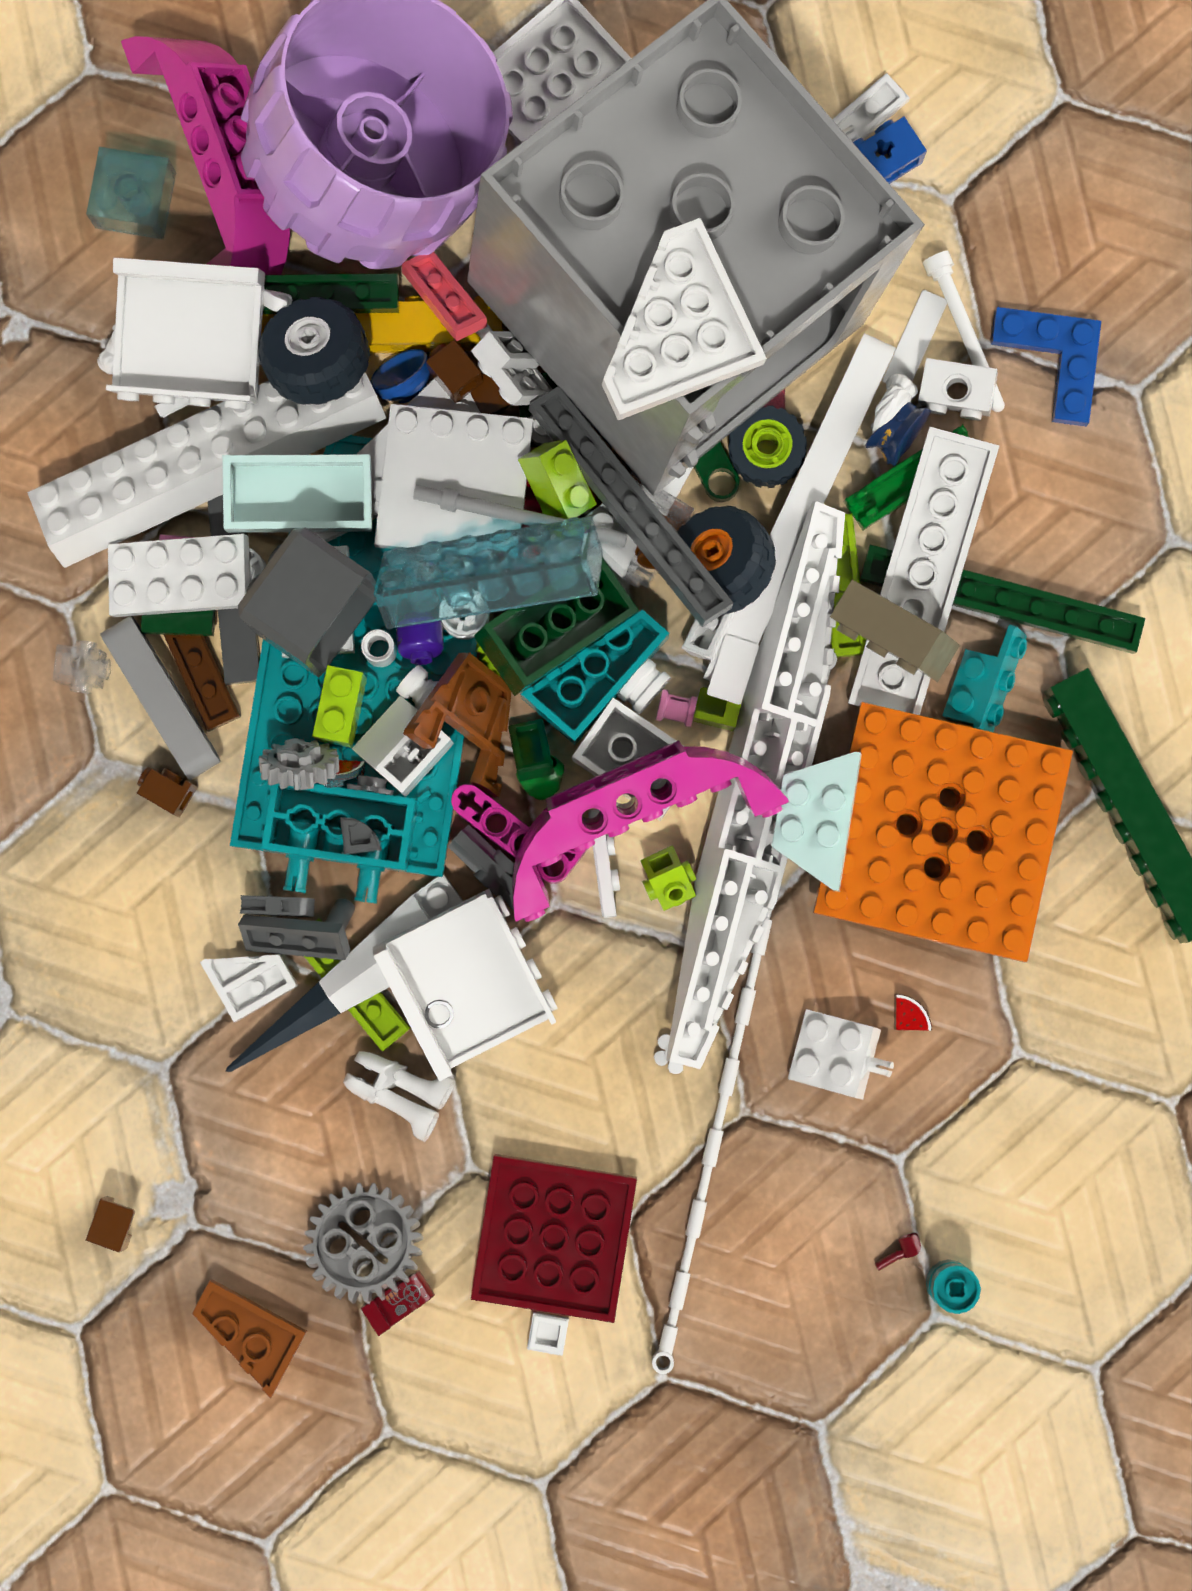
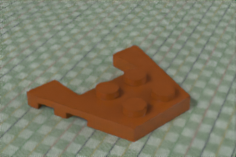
[403,653,512,797]

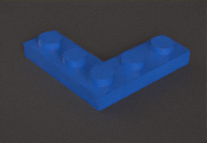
[991,307,1102,427]

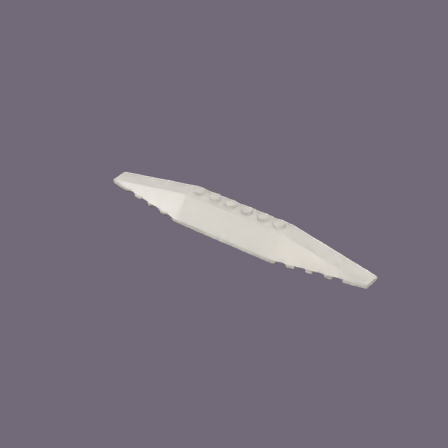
[666,501,845,1069]

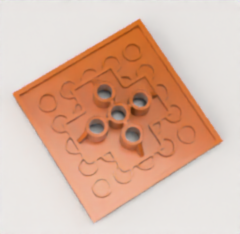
[813,702,1073,963]

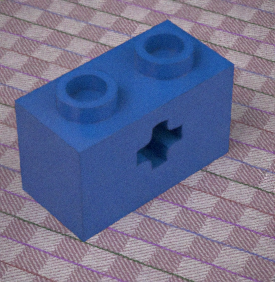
[853,117,927,184]

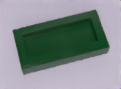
[508,718,555,782]

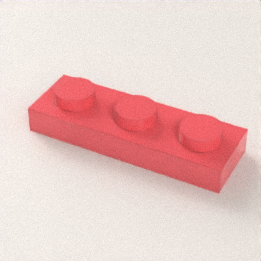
[402,252,487,342]

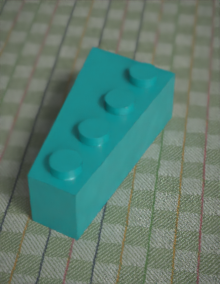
[520,609,670,745]

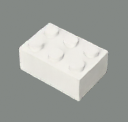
[572,698,684,821]

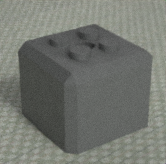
[238,527,381,678]

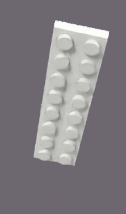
[848,427,999,715]

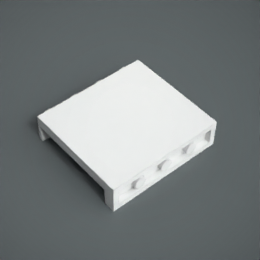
[106,258,265,410]
[372,889,558,1081]

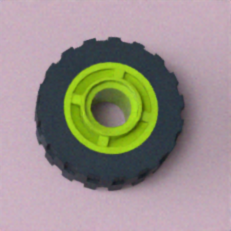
[728,405,807,488]

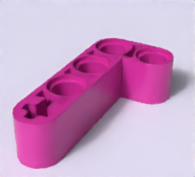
[451,784,589,884]

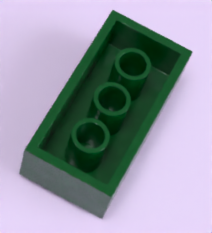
[473,551,639,696]

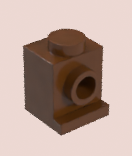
[137,767,198,817]

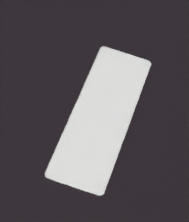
[882,290,947,383]

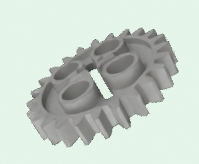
[303,1183,423,1304]

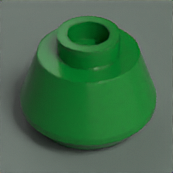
[516,755,565,800]

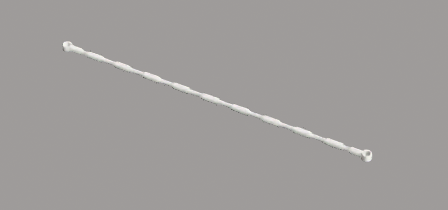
[652,653,837,1374]

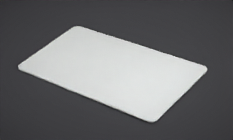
[707,635,759,705]

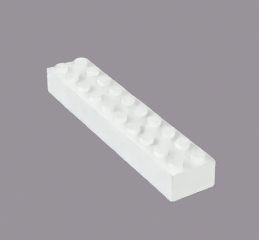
[27,372,386,568]

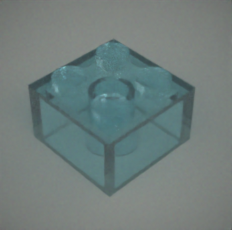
[86,147,176,240]

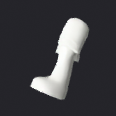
[343,1051,455,1142]

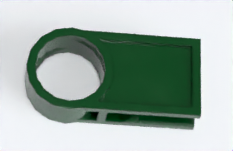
[694,442,740,502]

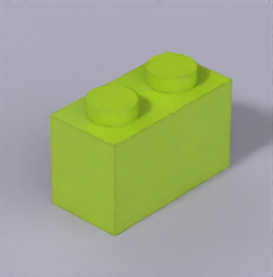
[518,440,597,520]
[312,665,367,748]

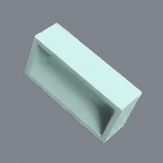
[222,454,372,533]

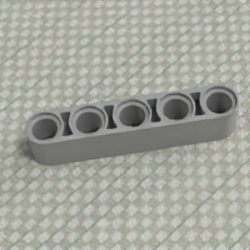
[100,616,221,781]

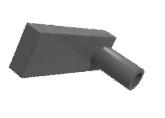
[238,899,355,960]

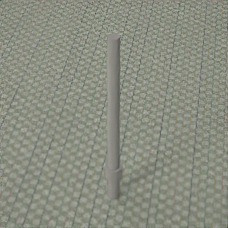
[413,485,628,547]

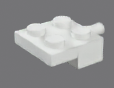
[471,324,553,406]
[788,1009,894,1100]

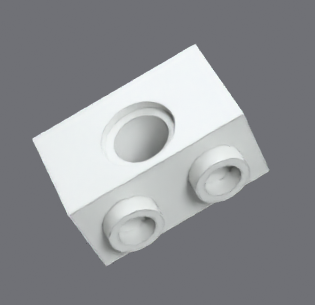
[918,358,998,420]

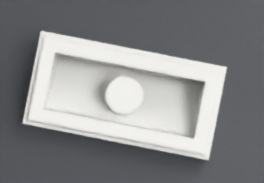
[682,612,736,661]

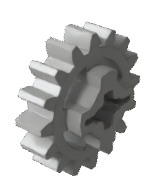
[259,738,339,790]

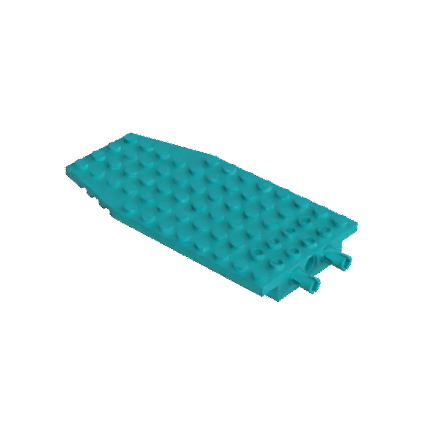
[230,435,486,904]

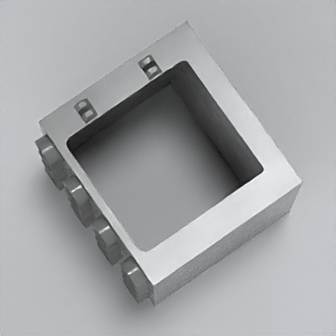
[467,0,925,496]

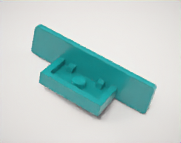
[942,625,1027,732]

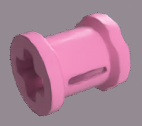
[656,689,697,727]

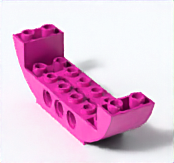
[121,36,290,275]
[512,740,789,922]

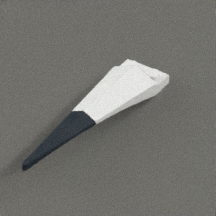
[225,875,463,1072]

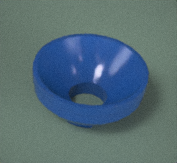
[370,349,430,403]

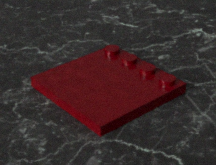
[471,1154,637,1323]

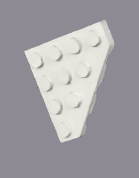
[602,218,767,420]

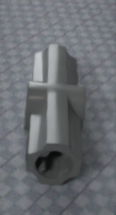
[447,825,524,919]

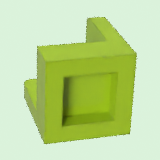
[693,687,742,732]

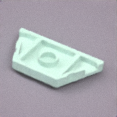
[772,752,862,892]

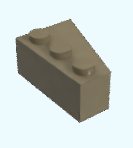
[830,580,960,682]

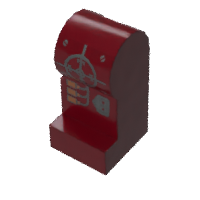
[361,1270,435,1337]

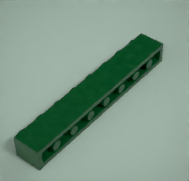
[1044,668,1192,943]

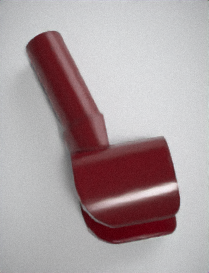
[874,1233,921,1271]

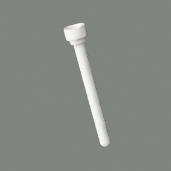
[923,251,1005,412]

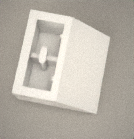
[352,696,454,797]

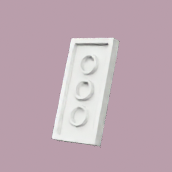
[108,534,250,617]

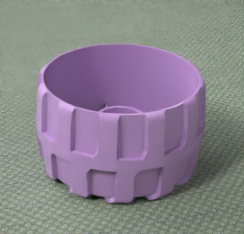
[240,0,513,269]

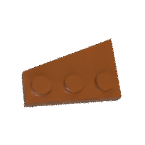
[192,1279,307,1399]

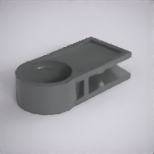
[240,895,315,917]

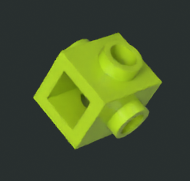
[640,845,697,911]

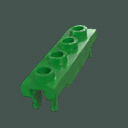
[844,424,969,531]

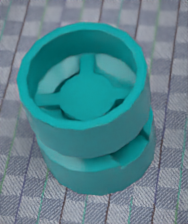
[926,1259,981,1314]

